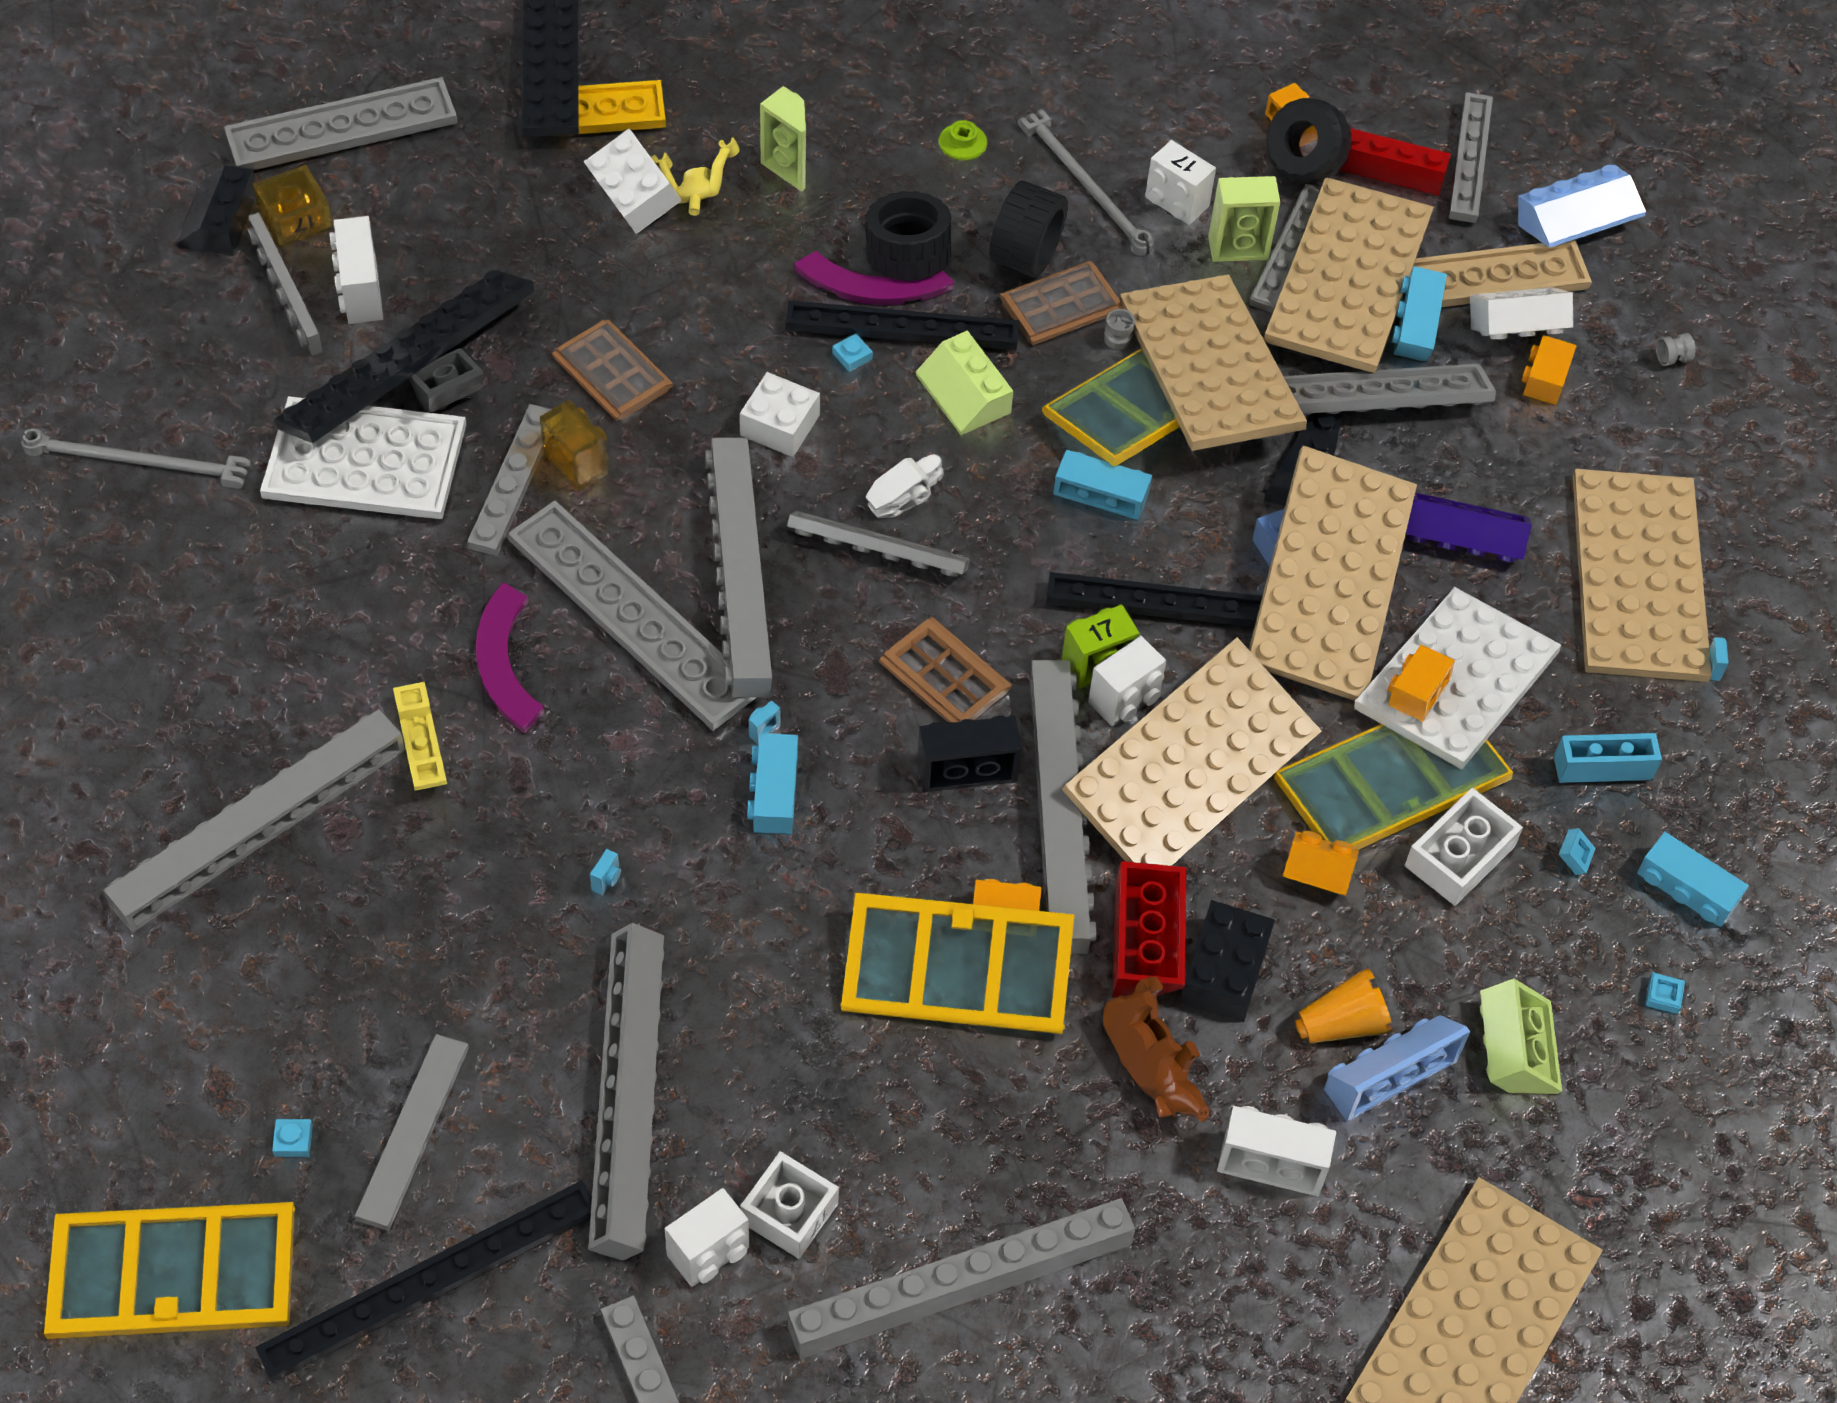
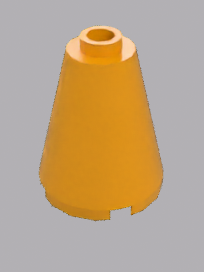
[1294,968,1393,1044]

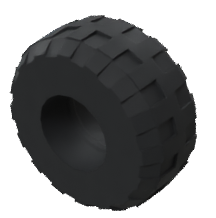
[1265,98,1352,184]

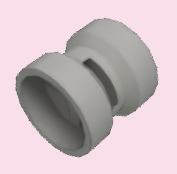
[1104,308,1135,350]
[1656,333,1696,366]

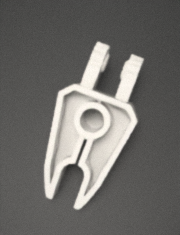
[866,454,944,518]

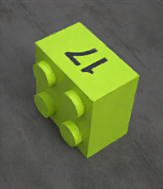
[1061,605,1140,689]

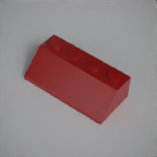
[1339,128,1451,196]
[1112,861,1186,997]

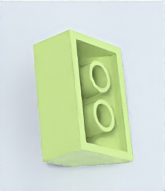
[760,86,806,192]
[916,331,1013,435]
[1480,978,1562,1094]

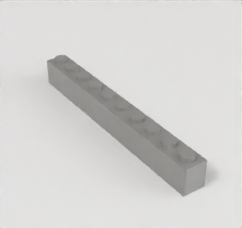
[705,438,772,698]
[1030,660,1096,955]
[104,709,405,933]
[588,923,664,1261]
[788,1198,1135,1360]

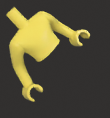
[651,137,740,216]

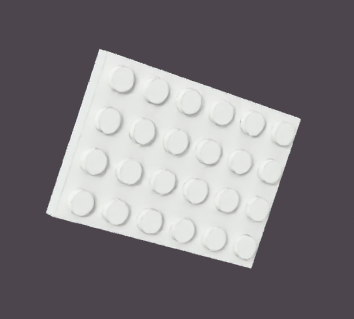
[260,396,466,519]
[1354,587,1561,770]

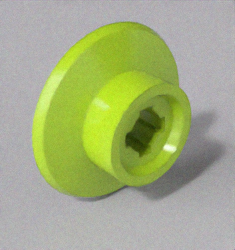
[938,120,988,160]

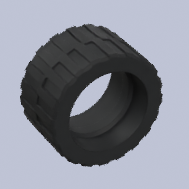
[989,180,1068,278]
[865,191,951,281]

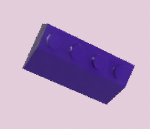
[1406,492,1532,563]

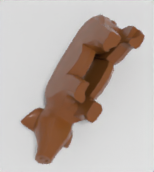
[1103,977,1209,1122]

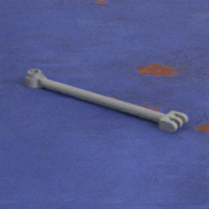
[1018,109,1154,256]
[21,428,251,489]

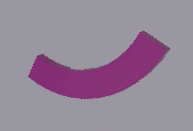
[794,250,954,306]
[476,582,544,734]

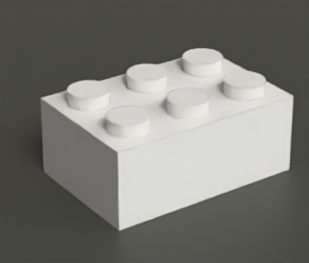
[584,129,682,234]
[329,216,384,324]
[1470,287,1573,339]
[1405,788,1523,906]
[1217,1106,1336,1197]

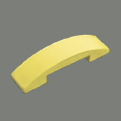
[393,682,447,791]

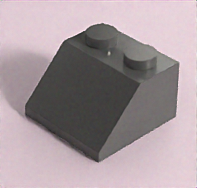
[409,348,483,413]

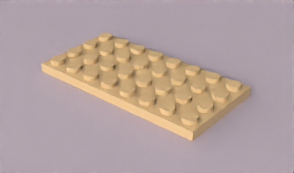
[1264,177,1434,374]
[1120,274,1307,451]
[1249,446,1417,701]
[1573,469,1712,682]
[1061,637,1321,866]
[1344,1177,1603,1403]

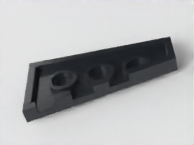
[1264,412,1342,506]

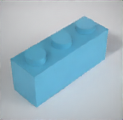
[1391,266,1447,362]
[1053,449,1152,520]
[747,733,798,834]
[1554,733,1662,783]
[1637,831,1749,928]

